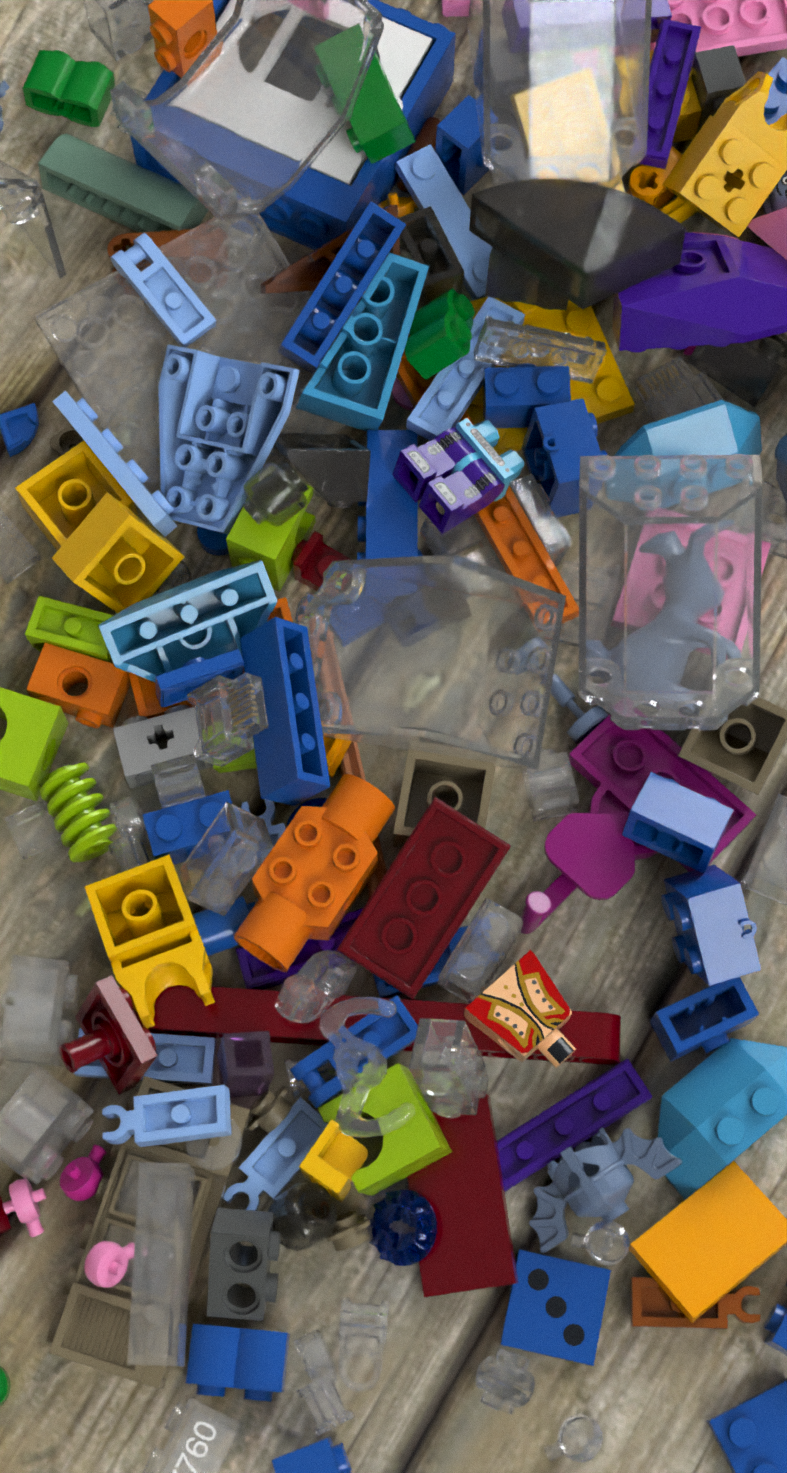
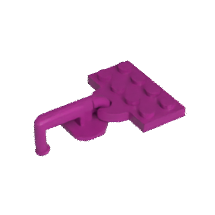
[517,699,756,934]

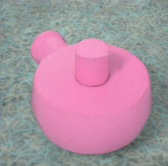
[3,1178,46,1237]
[84,1241,139,1288]

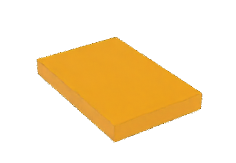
[629,1161,787,1323]

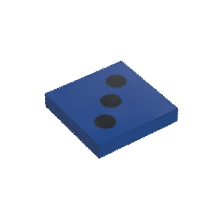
[500,1250,611,1366]

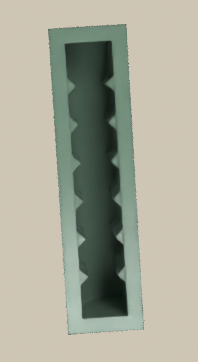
[38,134,212,232]

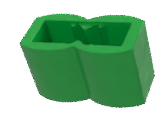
[22,50,116,127]
[405,288,475,380]

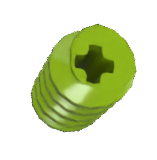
[38,763,118,863]

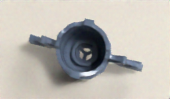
[529,1128,682,1253]

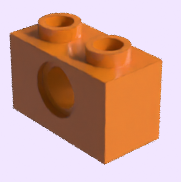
[148,0,219,81]
[26,643,131,729]

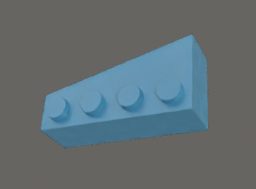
[296,252,429,432]

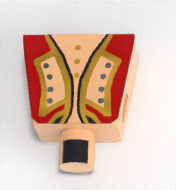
[464,950,576,1068]

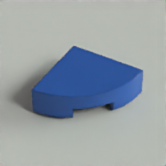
[0,403,39,457]

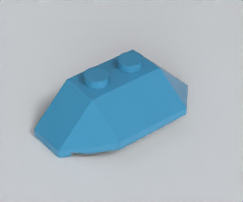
[604,400,762,512]
[98,560,278,682]
[657,1038,787,1200]

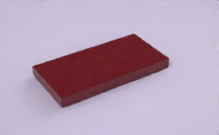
[337,797,511,999]
[407,1094,518,1297]

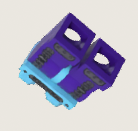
[392,418,524,534]

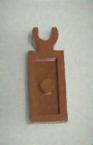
[630,1277,761,1329]

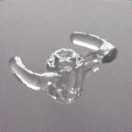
[319,997,416,1138]

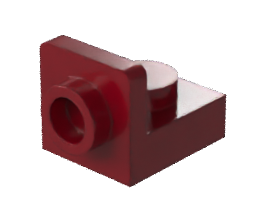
[291,531,357,601]

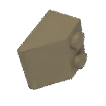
[678,677,787,795]

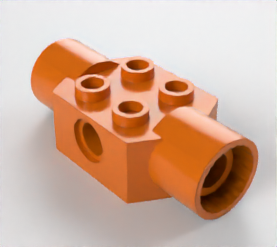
[233,774,395,972]

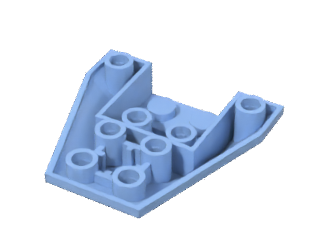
[158,344,299,534]

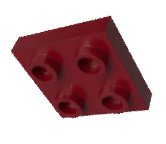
[59,975,158,1095]

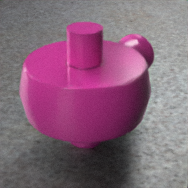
[60,1145,106,1201]

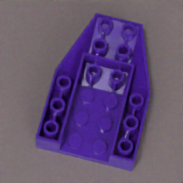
[592,224,787,352]

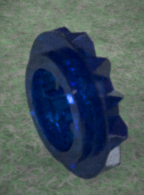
[369,1189,437,1266]

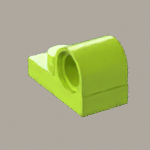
[25,596,114,662]

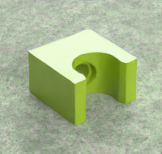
[226,466,316,592]
[0,687,69,802]
[318,1063,452,1196]

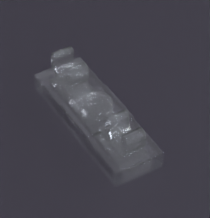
[473,316,607,384]

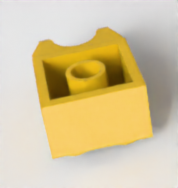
[662,71,787,238]
[84,854,215,1029]

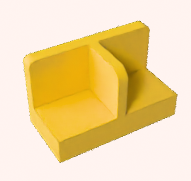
[299,1119,368,1203]

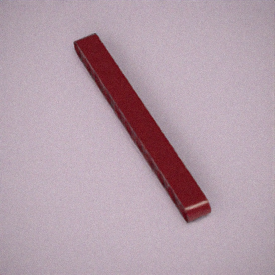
[133,985,621,1065]

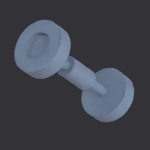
[510,638,609,744]

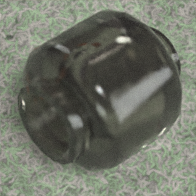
[243,462,309,527]
[268,1181,337,1251]

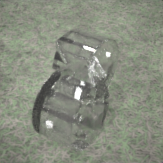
[275,950,356,1023]

